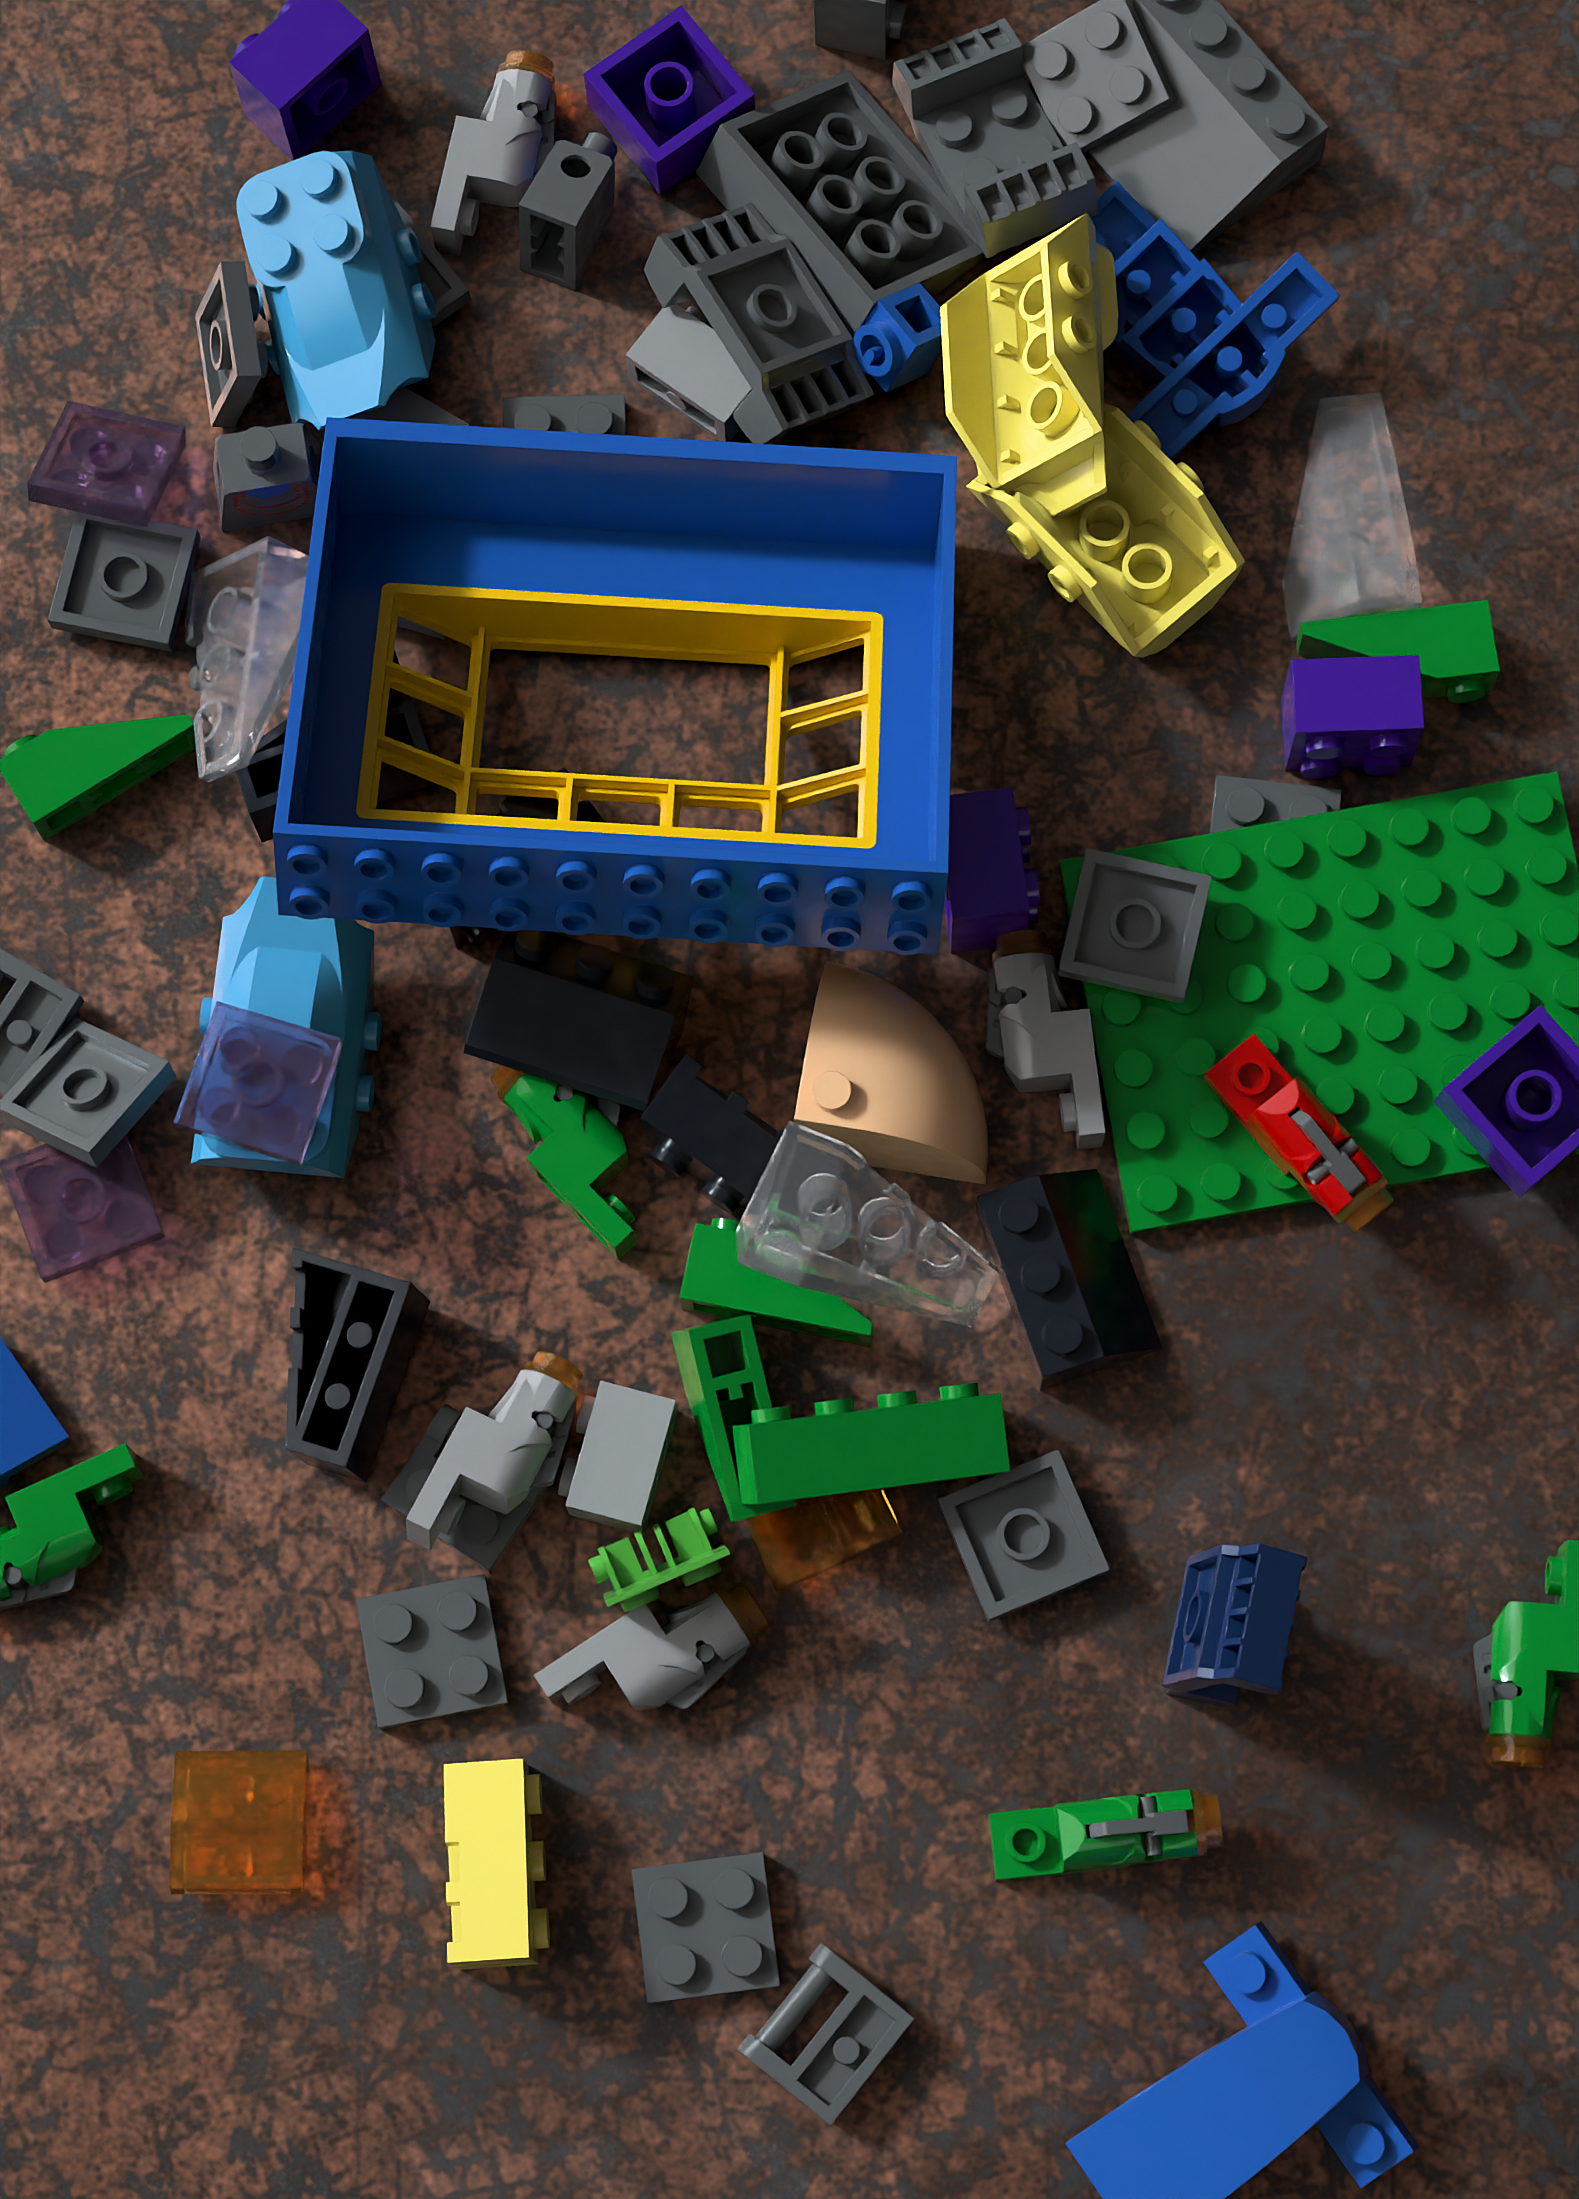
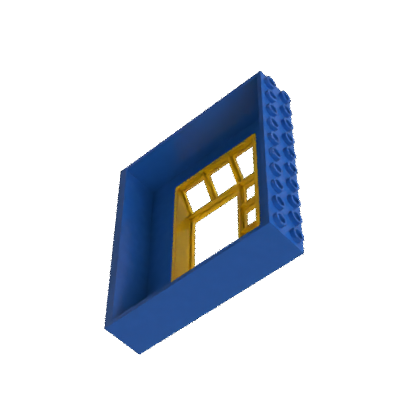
[273,417,957,955]

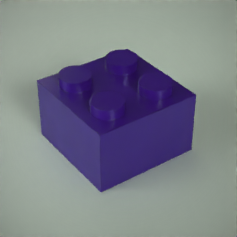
[229,0,382,161]
[583,5,755,194]
[1281,655,1424,779]
[944,787,1040,953]
[1433,1005,1579,1199]

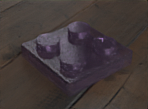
[27,401,186,527]
[174,1001,343,1166]
[0,1133,165,1283]

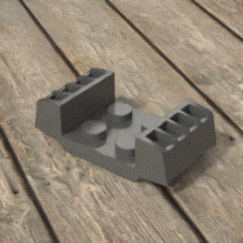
[892,18,1099,259]
[644,202,874,444]

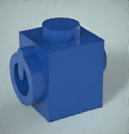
[853,283,942,393]

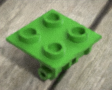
[588,1507,730,1612]

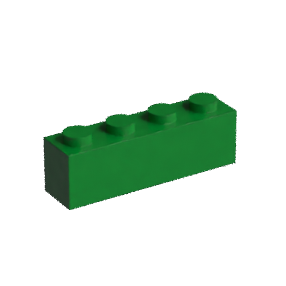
[732,1382,1010,1504]

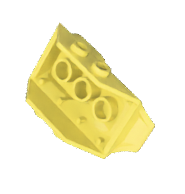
[940,213,1118,516]
[966,403,1245,658]

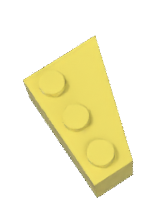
[444,1759,550,1970]

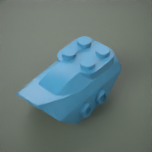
[236,151,437,431]
[191,876,382,1178]

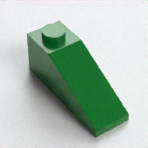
[1296,600,1500,703]
[0,714,204,841]
[679,1218,873,1348]
[671,1315,796,1522]

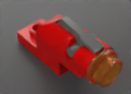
[1203,1034,1395,1233]

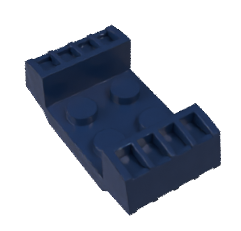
[1162,1543,1308,1706]

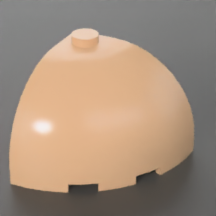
[794,961,988,1185]

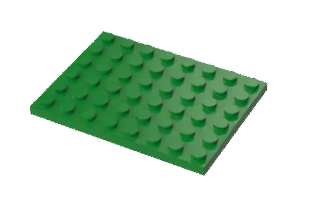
[1058,771,1579,1235]

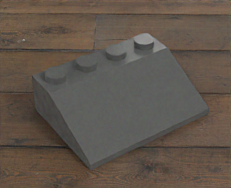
[1029,0,1329,254]
[696,70,987,338]

